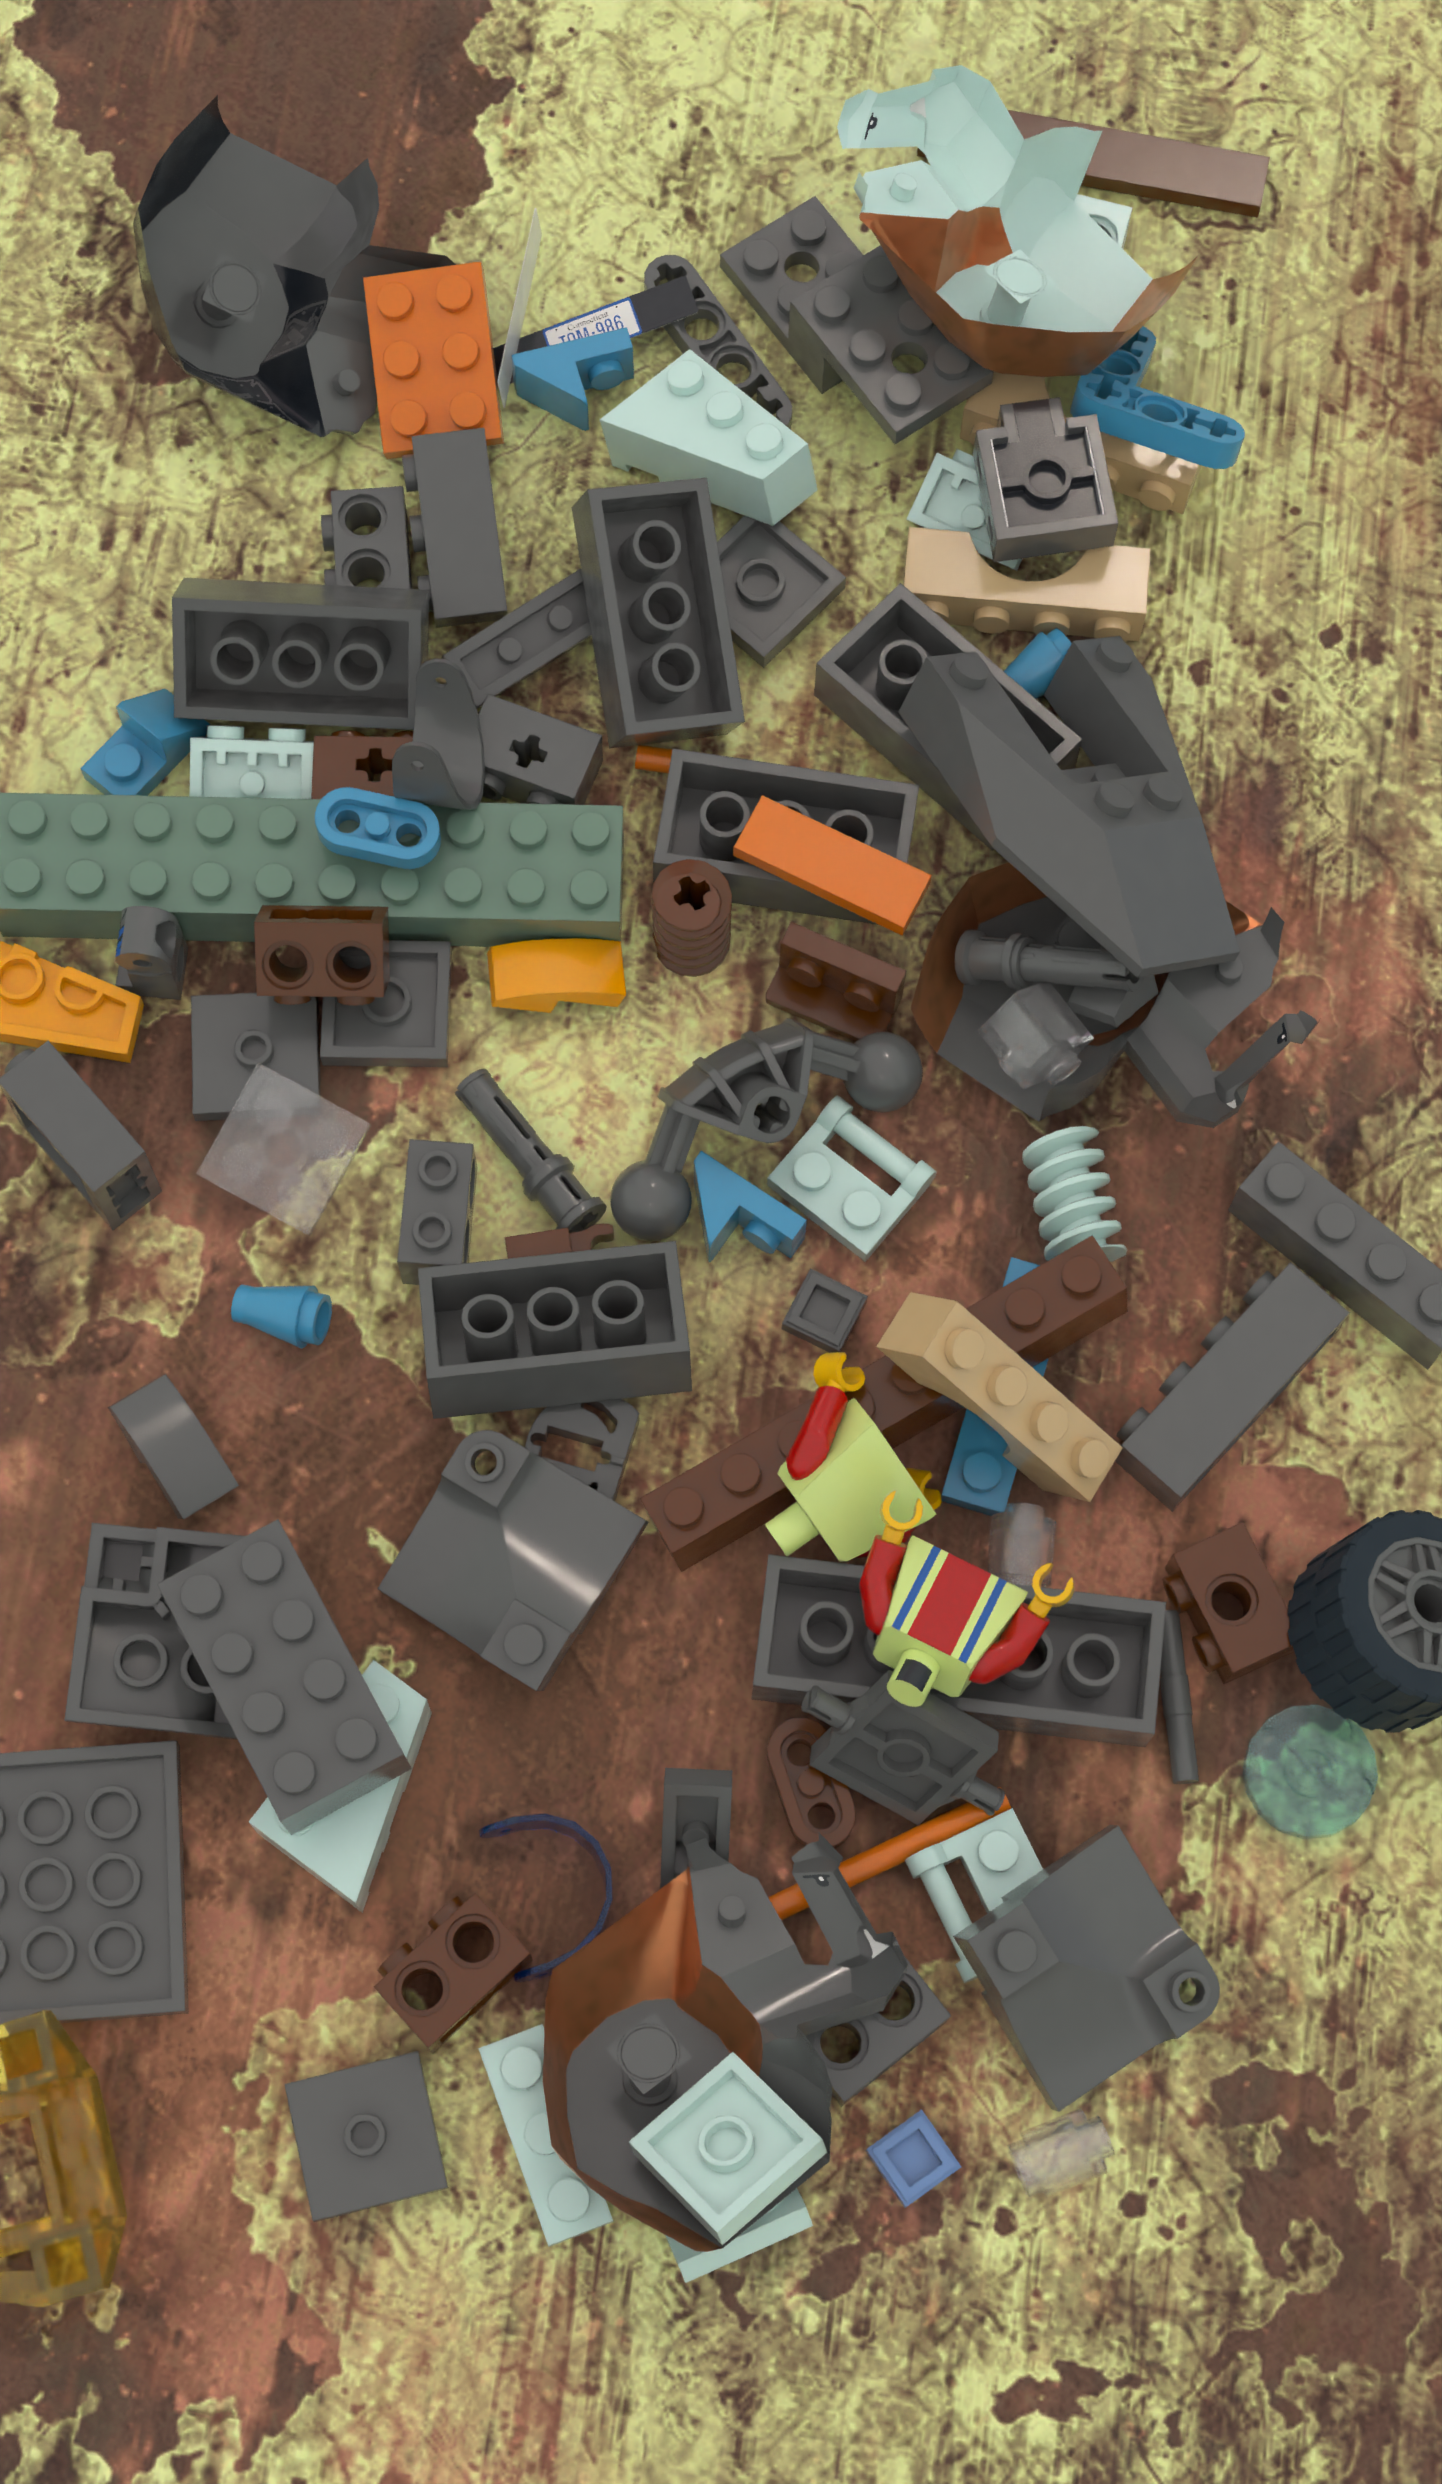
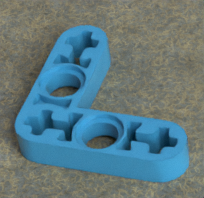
[1070,326,1245,469]

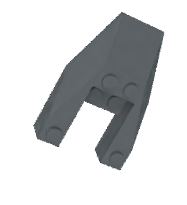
[899,636,1240,978]

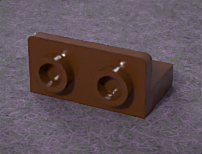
[765,922,907,1042]

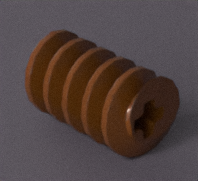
[652,859,732,977]

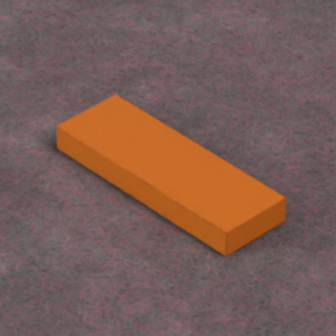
[733,795,932,936]

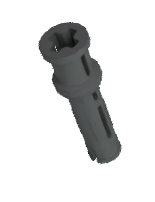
[955,929,1144,992]
[455,1069,607,1233]

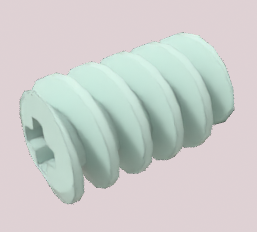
[1022,1126,1127,1262]

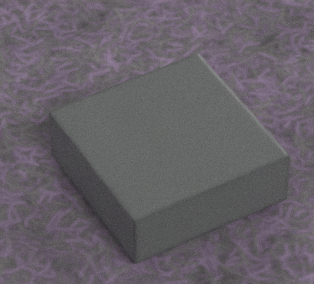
[782,1268,868,1353]

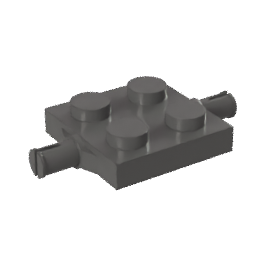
[801,1670,1005,1825]

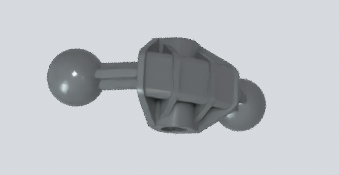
[610,1018,923,1241]

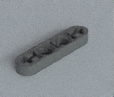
[644,255,792,430]

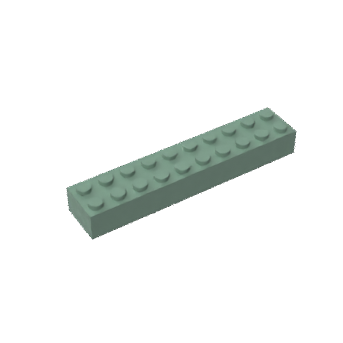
[0,793,624,947]

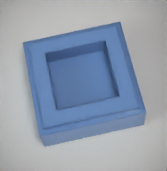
[865,2109,961,2208]

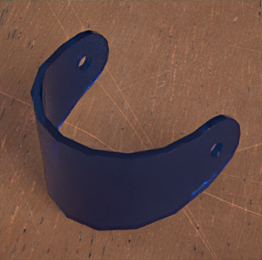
[479,1813,613,1982]

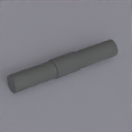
[1159,1610,1199,1784]

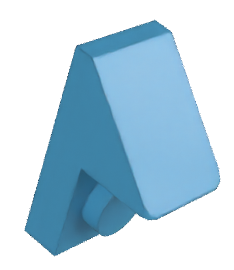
[512,327,634,431]
[81,689,210,796]
[694,1151,807,1262]

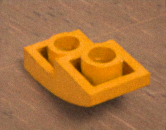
[487,938,626,1013]

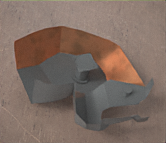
[911,862,1321,1128]
[543,1832,908,2252]

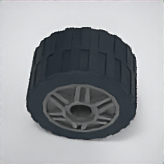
[1287,1510,1442,1733]

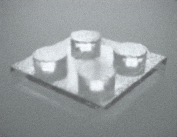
[196,1063,372,1236]

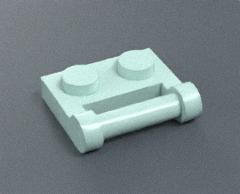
[767,1095,937,1262]
[905,1808,1043,1983]

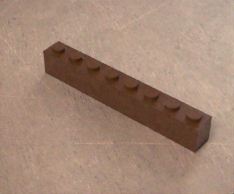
[640,1235,1128,1572]

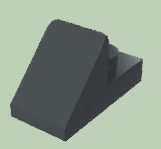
[660,1768,733,1889]

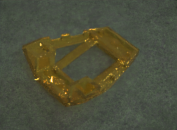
[0,2010,127,2307]

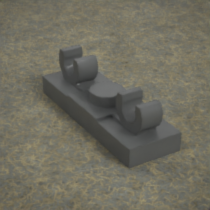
[441,569,592,709]

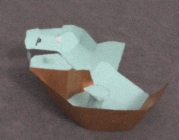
[837,65,1199,377]

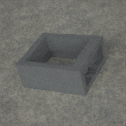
[0,1041,162,1231]

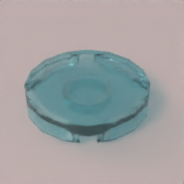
[1242,1705,1378,1839]

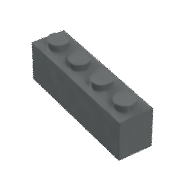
[1228,1141,1442,1370]
[1115,1262,1350,1512]

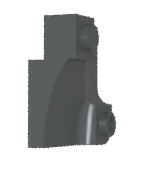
[378,1430,649,1691]
[65,1523,245,1740]
[953,1825,1220,2112]

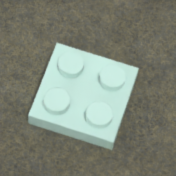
[629,2052,827,2245]

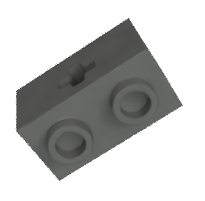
[478,694,603,805]

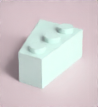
[600,349,817,526]
[249,1660,432,1913]

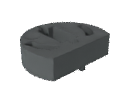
[525,1399,640,1501]

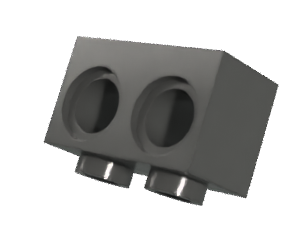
[321,486,412,589]
[397,1139,477,1285]
[805,1956,951,2107]

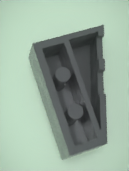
[402,428,508,628]

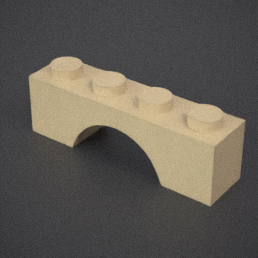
[960,371,1202,514]
[903,527,1151,642]
[876,1292,1123,1502]

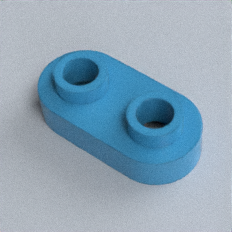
[315,787,441,869]

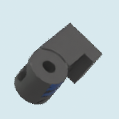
[115,906,189,1000]

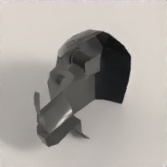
[133,95,456,437]

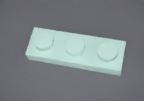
[478,2024,614,2247]

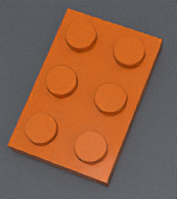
[363,261,504,459]

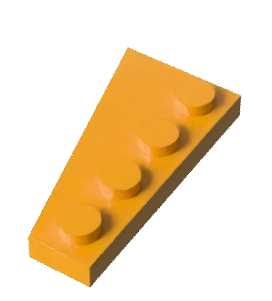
[0,941,144,1063]

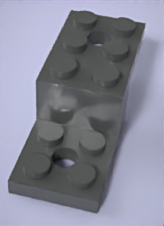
[720,196,994,444]

